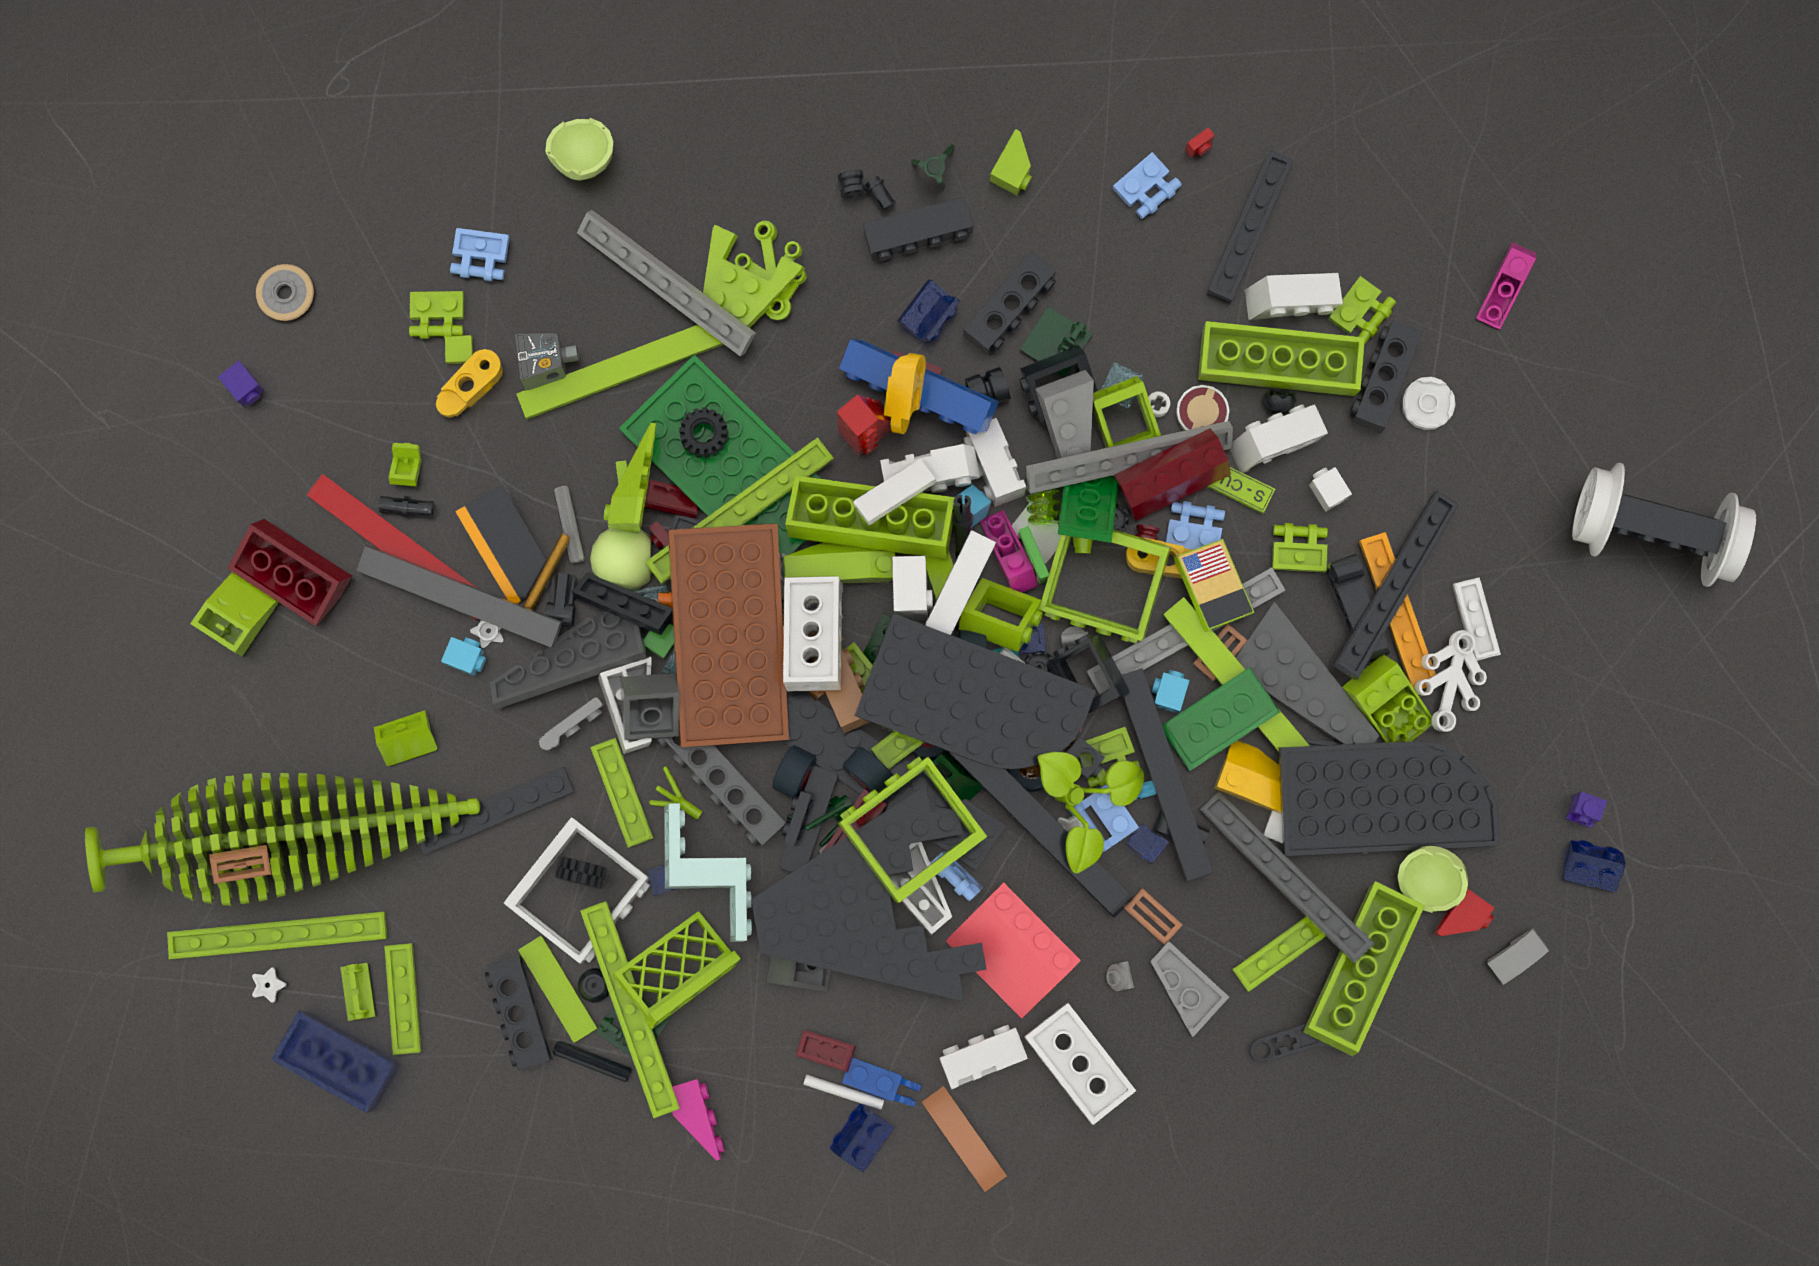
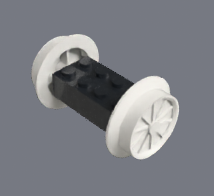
[1572,463,1756,587]

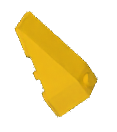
[1214,740,1281,813]

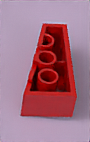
[837,395,891,457]

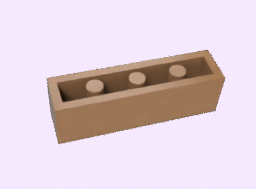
[807,631,870,734]

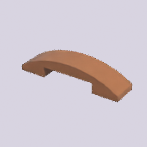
[922,1086,1007,1192]

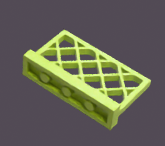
[613,911,741,1029]

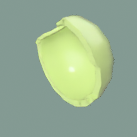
[545,118,613,181]
[590,528,652,591]
[1398,846,1468,913]

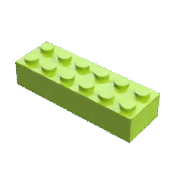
[1198,321,1365,396]
[785,475,955,559]
[1303,881,1425,1057]

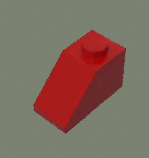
[1432,889,1494,937]

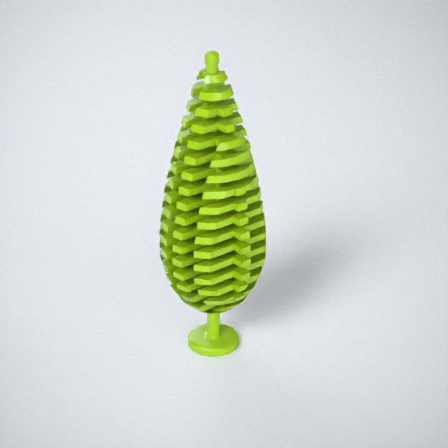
[85,773,480,906]

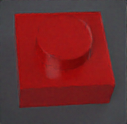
[1185,127,1215,158]

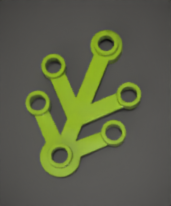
[735,221,807,321]

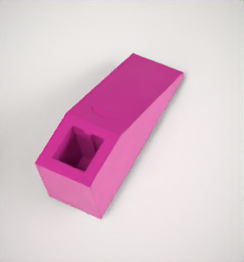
[1476,242,1536,329]
[980,510,1038,593]
[672,1079,725,1160]

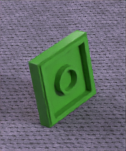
[1017,526,1049,586]

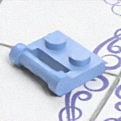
[1069,784,1139,853]

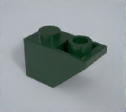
[923,750,983,801]

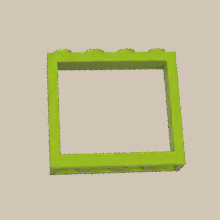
[1039,529,1172,644]
[838,757,987,903]

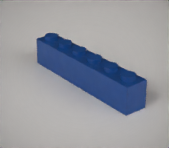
[839,339,999,434]

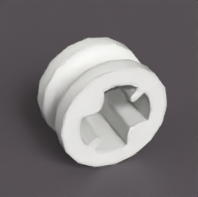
[1148,392,1170,417]

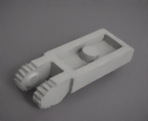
[538,697,604,751]

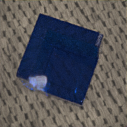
[1125,824,1169,864]

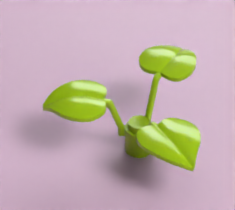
[1038,752,1144,873]

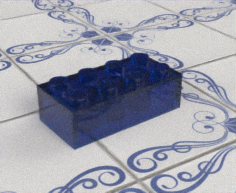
[271,1011,399,1113]

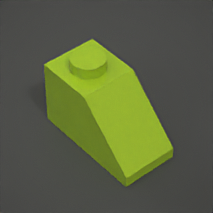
[990,129,1032,195]

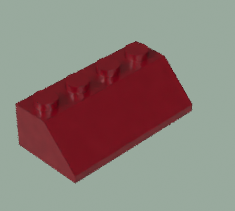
[1114,428,1231,521]
[227,519,352,626]

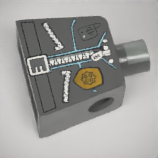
[515,333,579,391]

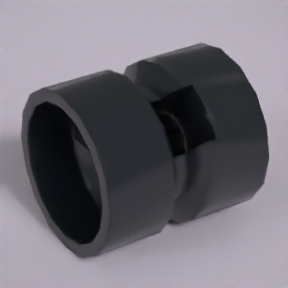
[965,367,1011,403]

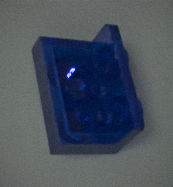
[897,279,960,342]
[1563,840,1626,892]
[830,1104,895,1173]

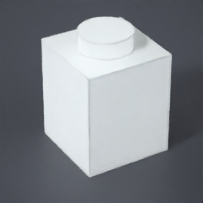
[1309,467,1352,512]

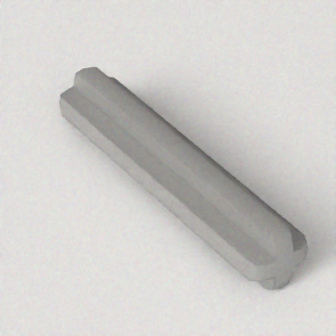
[554,486,585,564]

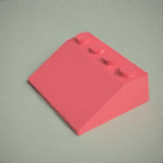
[946,883,1081,1019]

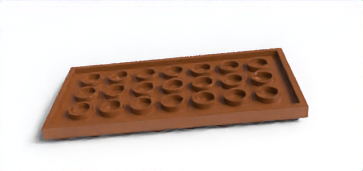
[668,523,789,747]

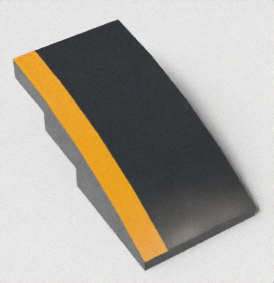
[455,485,554,604]

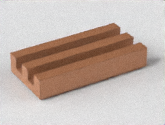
[1192,624,1248,682]
[209,845,271,884]
[1124,888,1183,945]

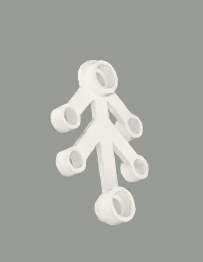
[1415,630,1487,732]

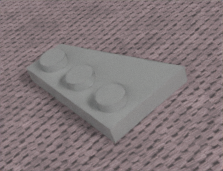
[1150,941,1229,1037]

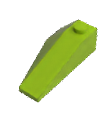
[604,423,656,533]
[783,542,895,583]

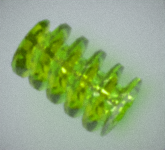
[1025,475,1060,525]

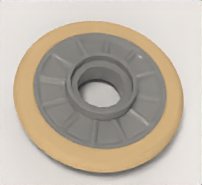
[256,264,314,321]

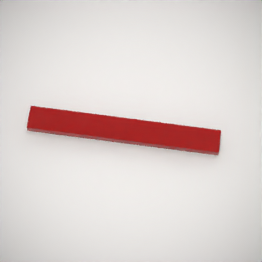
[307,474,478,621]

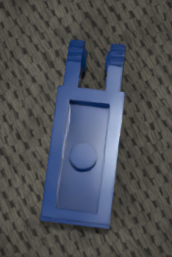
[842,1058,922,1107]

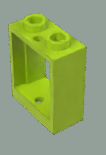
[1092,376,1161,448]
[959,578,1043,652]

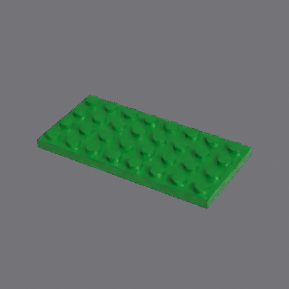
[619,355,821,555]

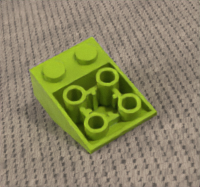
[190,572,279,656]
[1342,655,1432,742]

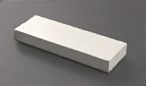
[853,459,936,525]
[1452,577,1501,661]

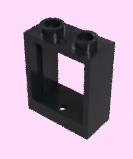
[1019,345,1098,424]
[1047,634,1130,714]

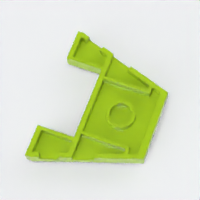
[703,225,805,328]

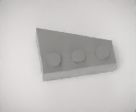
[1036,370,1094,459]

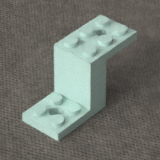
[664,803,752,942]

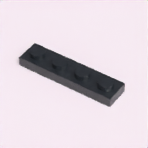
[572,572,673,635]

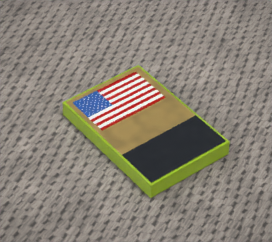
[1174,539,1254,632]

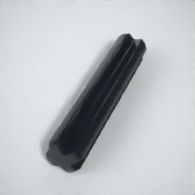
[553,1041,631,1082]

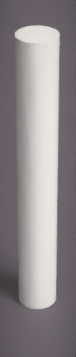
[803,1075,884,1110]

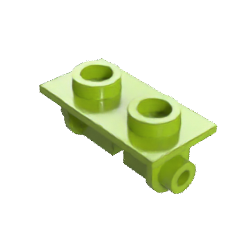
[340,963,376,1021]

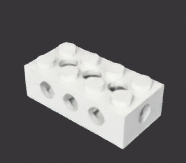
[783,577,842,691]
[1024,1003,1136,1125]

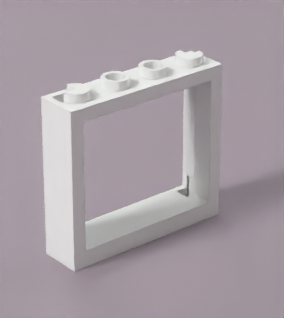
[504,817,650,964]

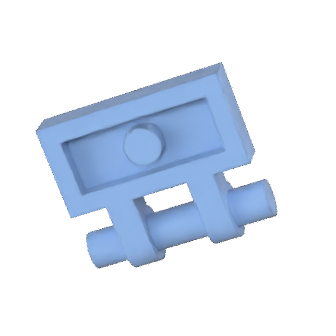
[1112,152,1182,219]
[450,228,510,281]
[1165,501,1225,550]
[931,850,984,902]

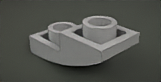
[1487,928,1549,985]

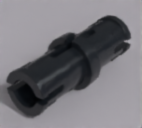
[378,496,435,518]

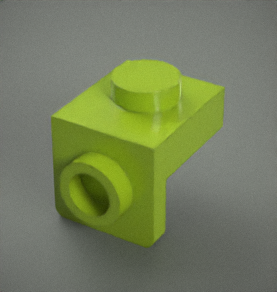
[389,443,421,486]

